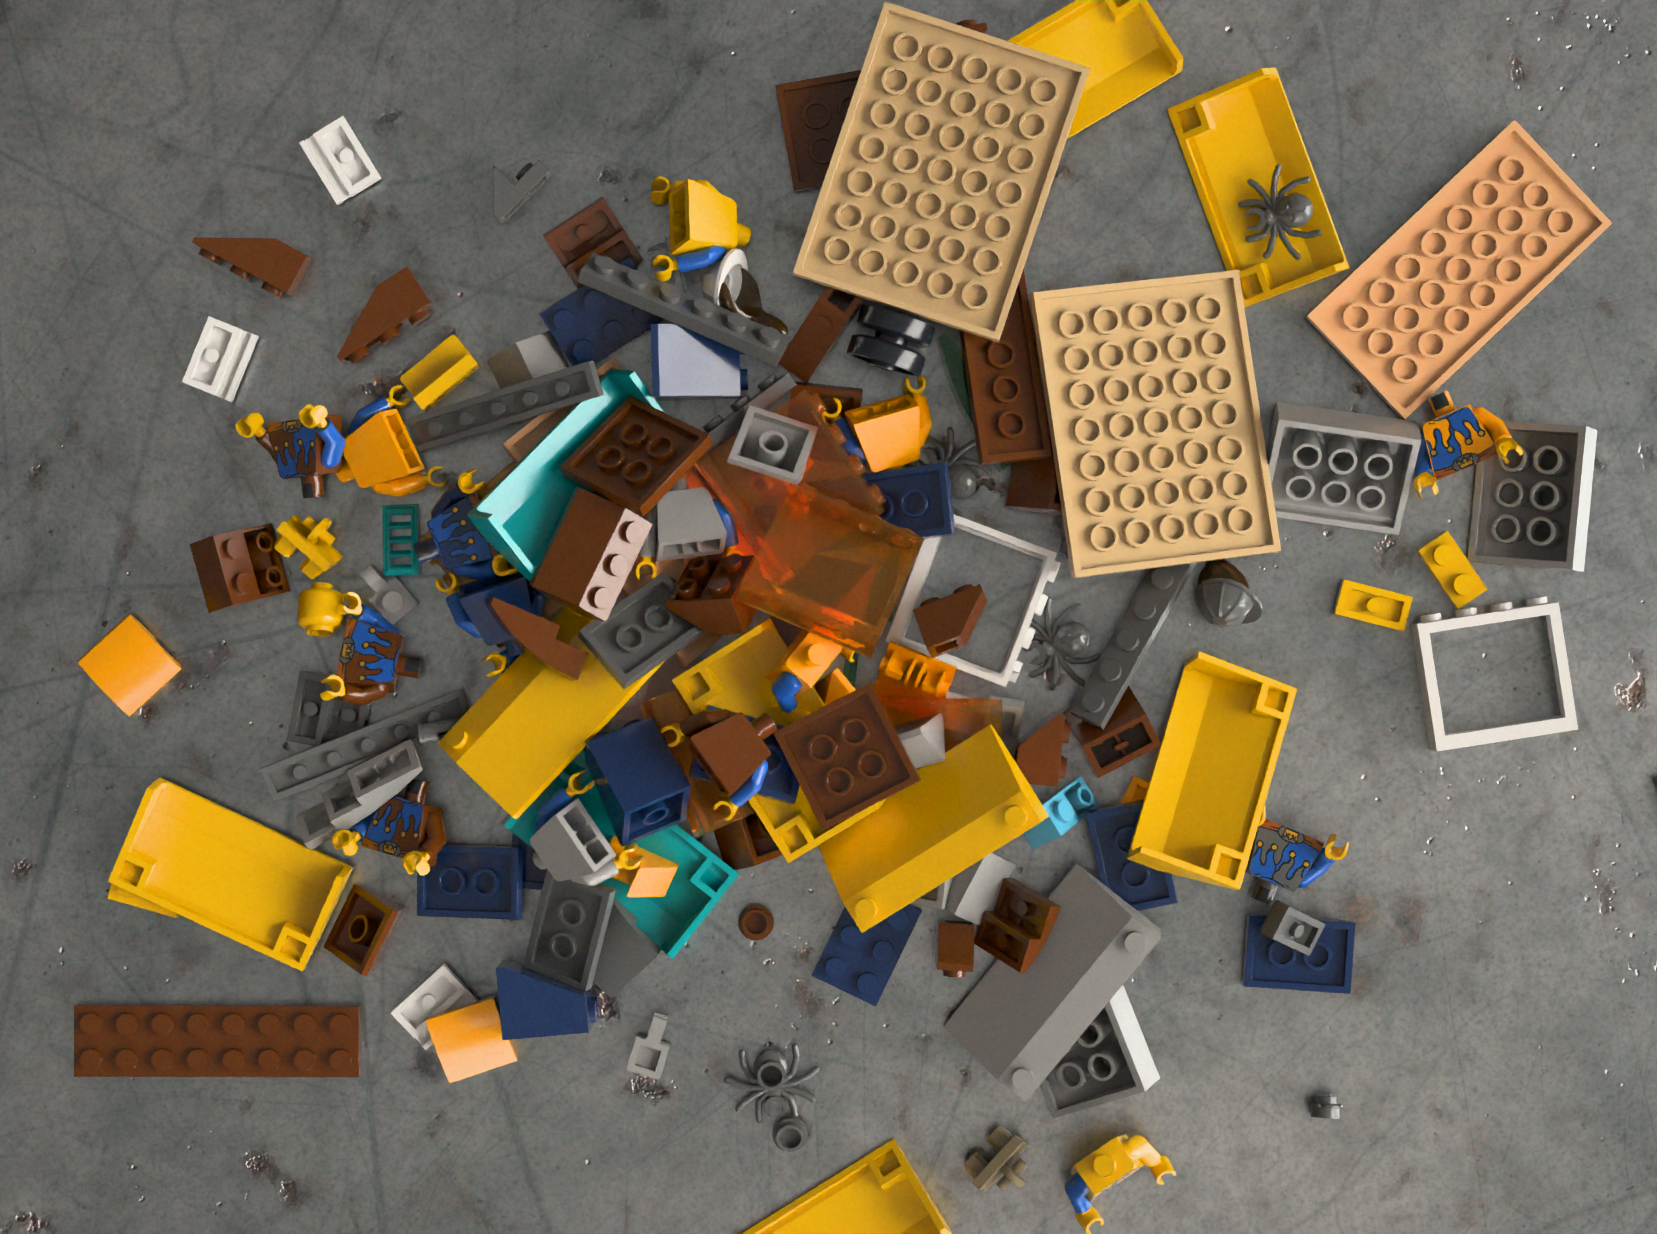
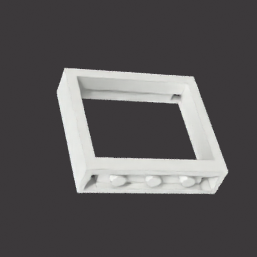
[885,514,1061,687]
[1411,596,1578,751]

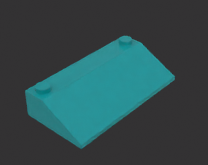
[467,369,665,599]
[501,749,739,959]

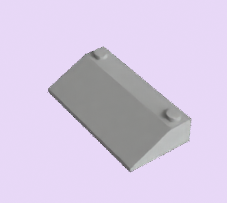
[944,863,1161,1102]

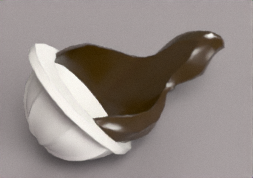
[701,248,788,335]

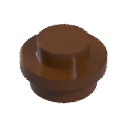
[738,904,774,940]

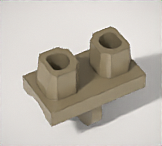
[964,1127,1029,1192]

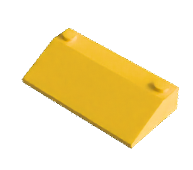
[1008,0,1183,139]
[1167,67,1349,308]
[437,607,665,820]
[672,618,885,863]
[1127,651,1297,891]
[818,724,1049,933]
[108,777,353,972]
[741,1139,952,1234]

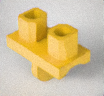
[274,515,343,580]

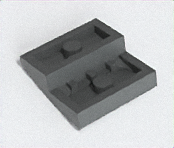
[287,671,372,746]
[593,897,661,999]

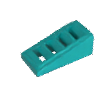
[382,504,422,576]

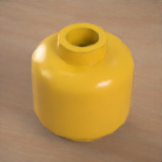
[297,582,345,637]

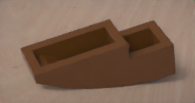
[485,597,589,680]

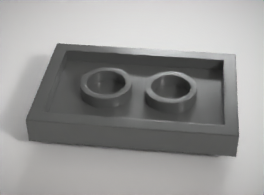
[578,572,705,690]
[523,869,616,992]

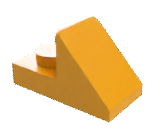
[610,836,679,898]

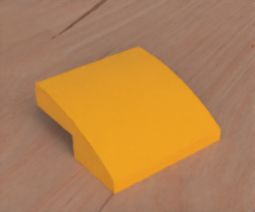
[77,613,182,717]
[425,996,517,1083]

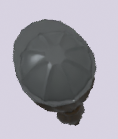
[1195,559,1263,628]

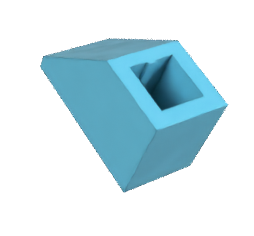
[1023,776,1100,850]

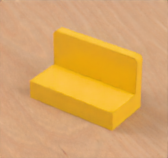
[400,335,481,412]

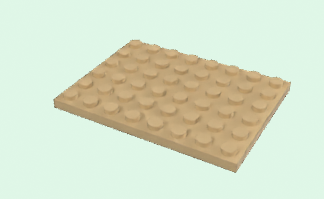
[793,1,1090,343]
[1030,270,1281,579]

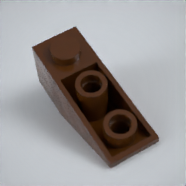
[192,237,313,298]
[337,267,434,364]
[778,286,867,384]

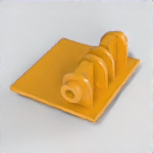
[874,641,957,718]

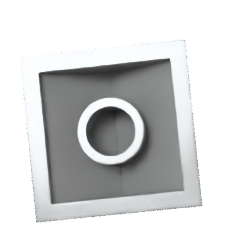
[487,331,569,425]
[727,405,818,485]
[894,712,945,769]
[945,852,1017,925]

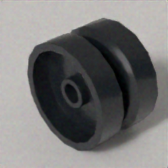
[846,304,935,377]

